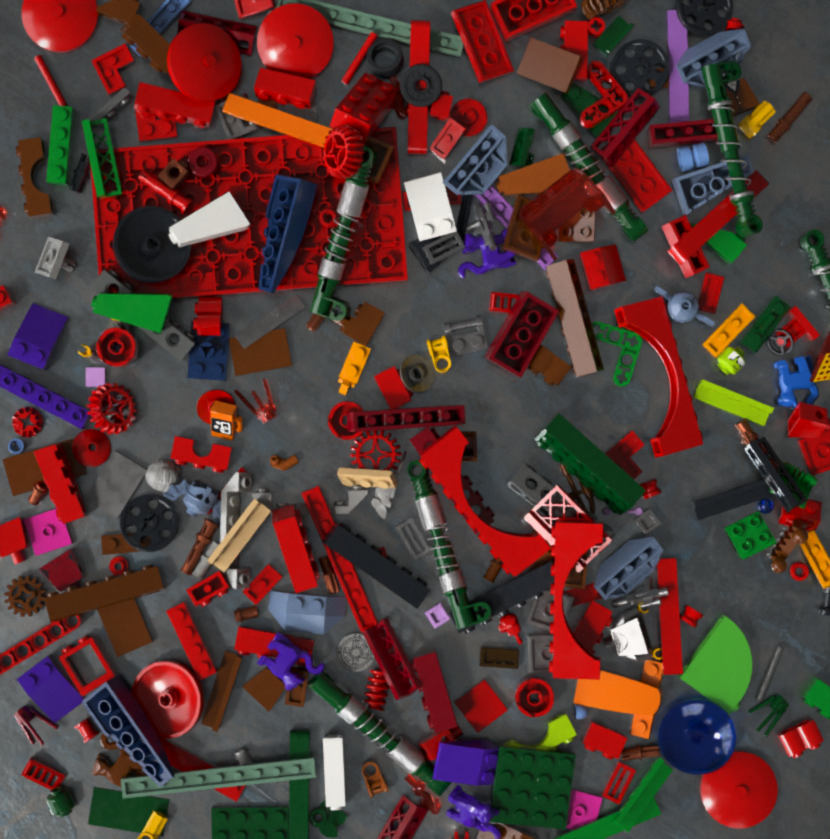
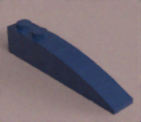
[259,174,317,293]
[82,675,175,787]

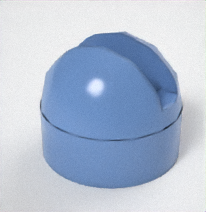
[8,438,24,454]
[574,704,589,719]

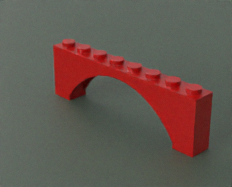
[614,296,703,458]
[419,425,551,577]
[549,520,603,680]

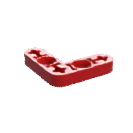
[579,61,628,128]

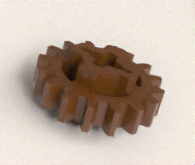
[4,575,47,617]

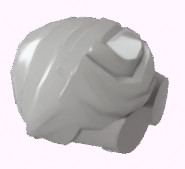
[145,459,180,492]

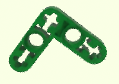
[592,321,642,387]

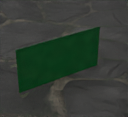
[88,787,169,837]

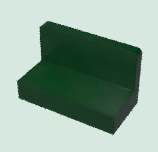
[593,16,634,58]

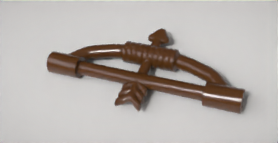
[559,464,595,514]

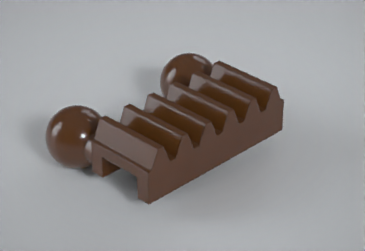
[771,519,808,573]

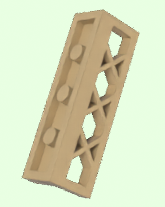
[207,499,272,573]

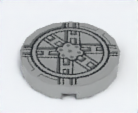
[337,633,374,672]

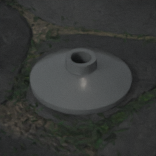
[400,355,434,393]

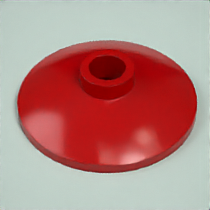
[197,389,235,424]
[72,429,111,467]

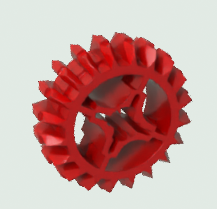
[322,125,365,179]
[86,383,137,435]
[350,430,402,471]

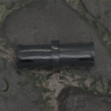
[69,153,90,193]

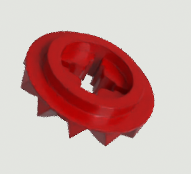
[12,407,43,437]

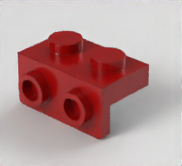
[778,499,822,530]

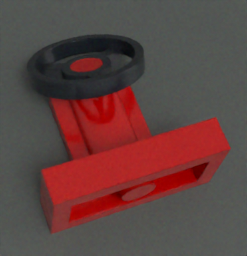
[767,306,820,355]

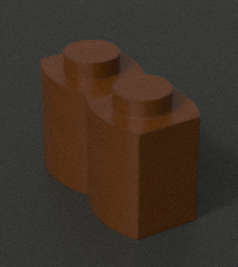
[528,345,572,387]

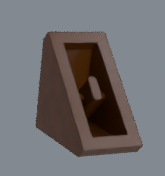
[460,431,477,461]

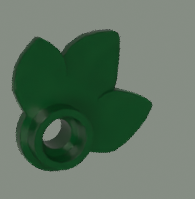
[309,800,348,838]

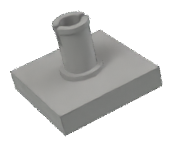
[35,237,75,280]

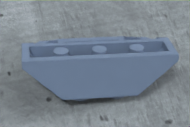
[676,29,751,87]
[442,124,508,195]
[594,537,664,600]
[268,590,346,634]

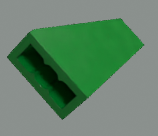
[91,292,174,333]

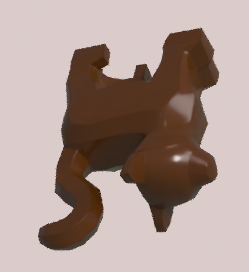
[92,734,146,788]

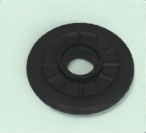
[400,64,442,107]

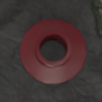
[188,147,218,177]

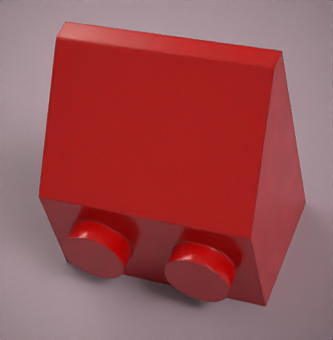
[579,244,626,291]

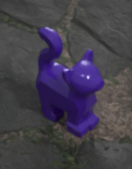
[458,229,516,278]
[257,632,325,691]
[446,785,501,839]

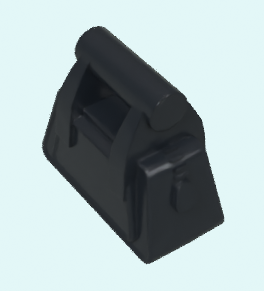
[409,236,449,275]

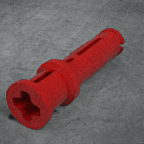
[138,169,194,214]

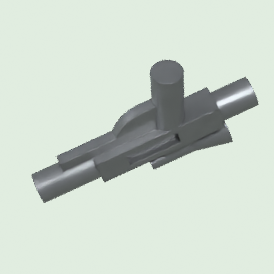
[466,201,497,251]
[612,577,669,608]

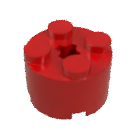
[96,327,139,367]
[328,401,364,440]
[514,676,554,717]

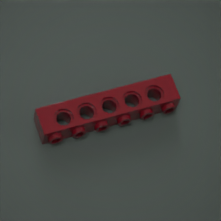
[347,405,465,432]
[410,427,495,534]

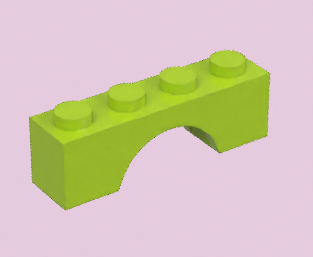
[502,712,577,751]

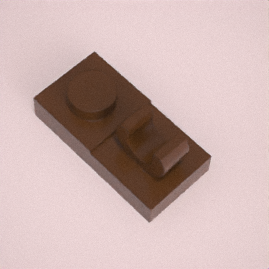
[285,666,309,707]

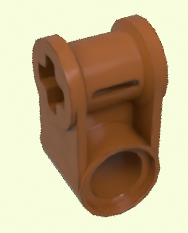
[362,758,389,798]

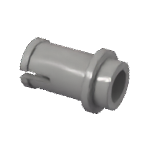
[234,748,253,765]

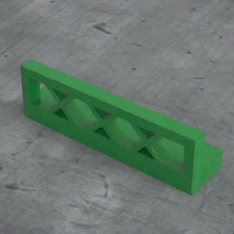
[82,118,123,199]
[612,758,673,833]

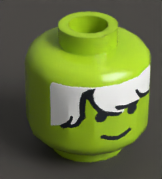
[717,347,746,375]

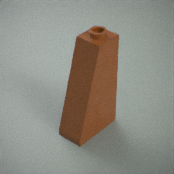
[496,153,577,197]

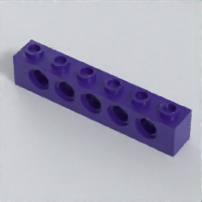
[0,364,92,429]

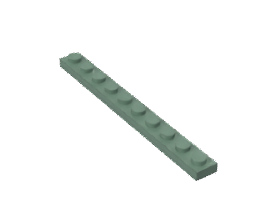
[275,0,463,57]
[121,757,316,799]

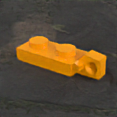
[338,342,371,395]

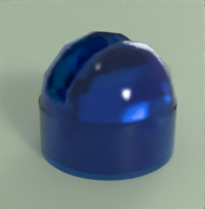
[757,499,773,514]

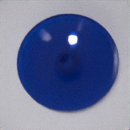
[658,698,736,775]

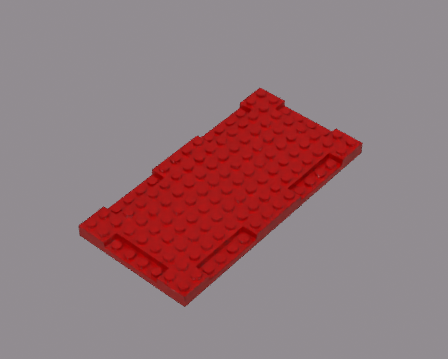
[90,127,408,299]

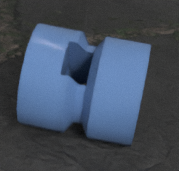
[677,142,709,172]

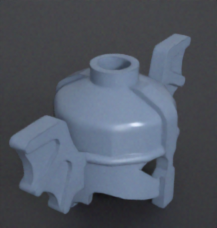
[654,286,715,327]
[163,478,221,526]

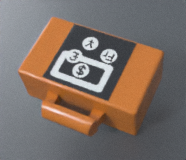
[210,401,243,441]

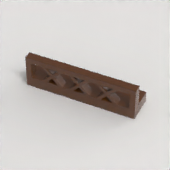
[201,650,244,732]

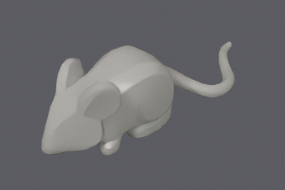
[371,451,406,519]

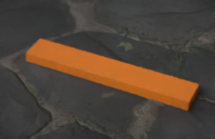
[223,93,332,148]

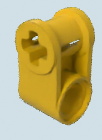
[426,335,451,374]

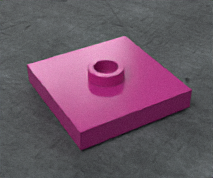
[24,509,73,556]
[566,788,602,830]

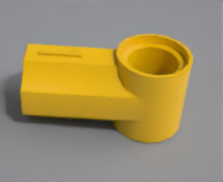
[737,100,776,139]
[138,810,169,839]

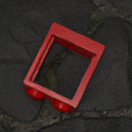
[58,635,118,696]

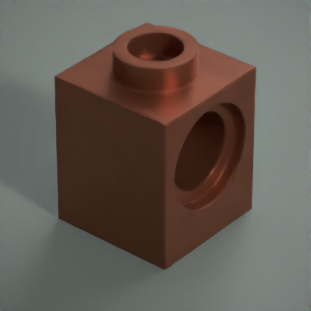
[158,159,190,190]

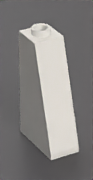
[168,192,250,247]
[323,735,346,810]

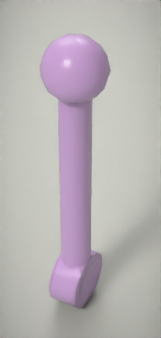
[602,508,642,515]

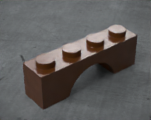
[16,137,54,219]

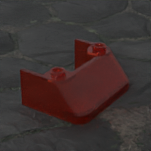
[519,168,616,261]

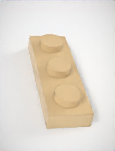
[337,468,398,489]

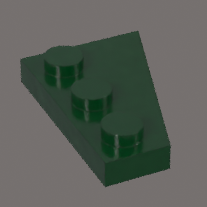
[560,83,618,139]

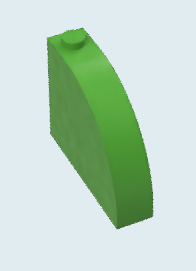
[678,614,752,714]

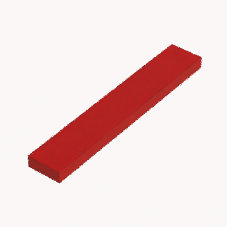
[657,558,683,675]

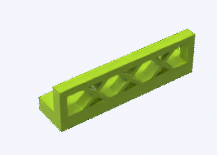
[692,379,774,426]

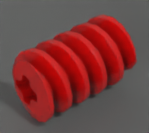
[362,668,390,711]

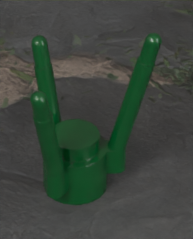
[748,694,789,737]

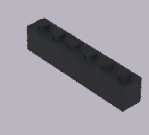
[322,523,430,609]
[449,559,555,634]

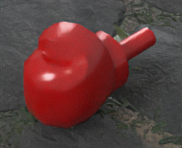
[498,613,523,645]

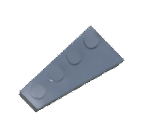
[672,154,754,216]

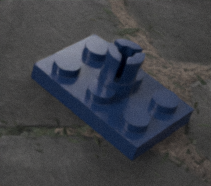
[187,321,230,381]

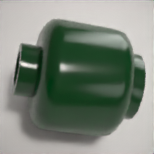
[46,787,75,817]

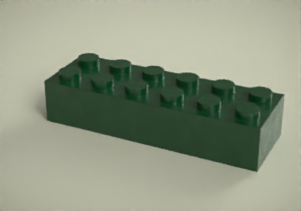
[534,413,646,515]

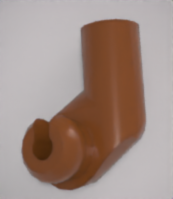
[270,454,299,471]

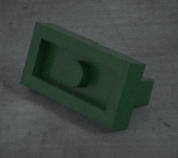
[509,128,534,167]

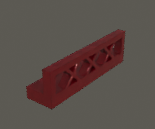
[177,10,257,55]
[590,88,660,166]
[363,618,421,700]
[377,795,428,839]

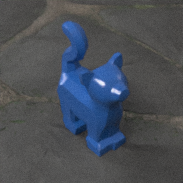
[773,355,819,409]

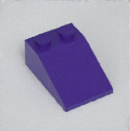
[7,303,69,370]
[16,654,85,723]
[433,740,499,786]

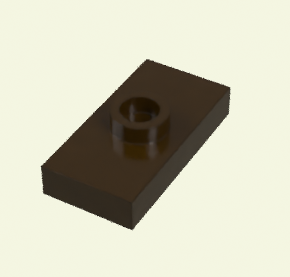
[479,647,519,669]

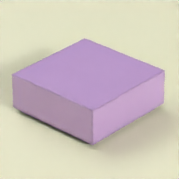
[86,367,106,387]
[425,602,451,629]

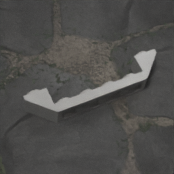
[220,472,252,589]
[252,486,368,515]

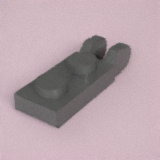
[90,88,131,130]

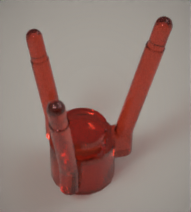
[234,379,277,423]

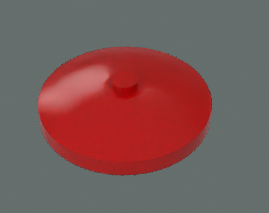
[21,0,99,53]
[257,3,334,79]
[167,23,241,102]
[131,661,204,739]
[700,750,778,829]

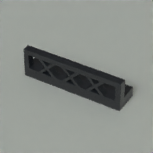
[744,437,808,513]
[691,478,771,520]

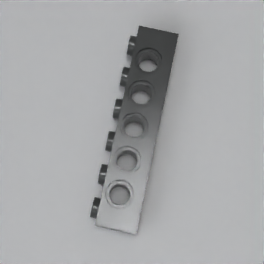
[89,268,196,362]
[507,464,615,556]

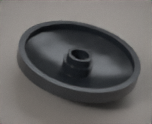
[113,206,191,283]

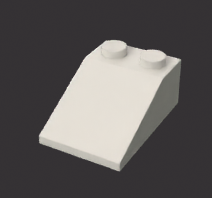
[404,172,457,241]

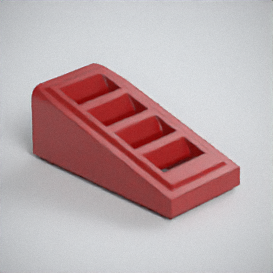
[489,292,519,313]
[21,757,66,790]

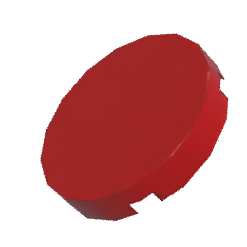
[450,98,488,137]

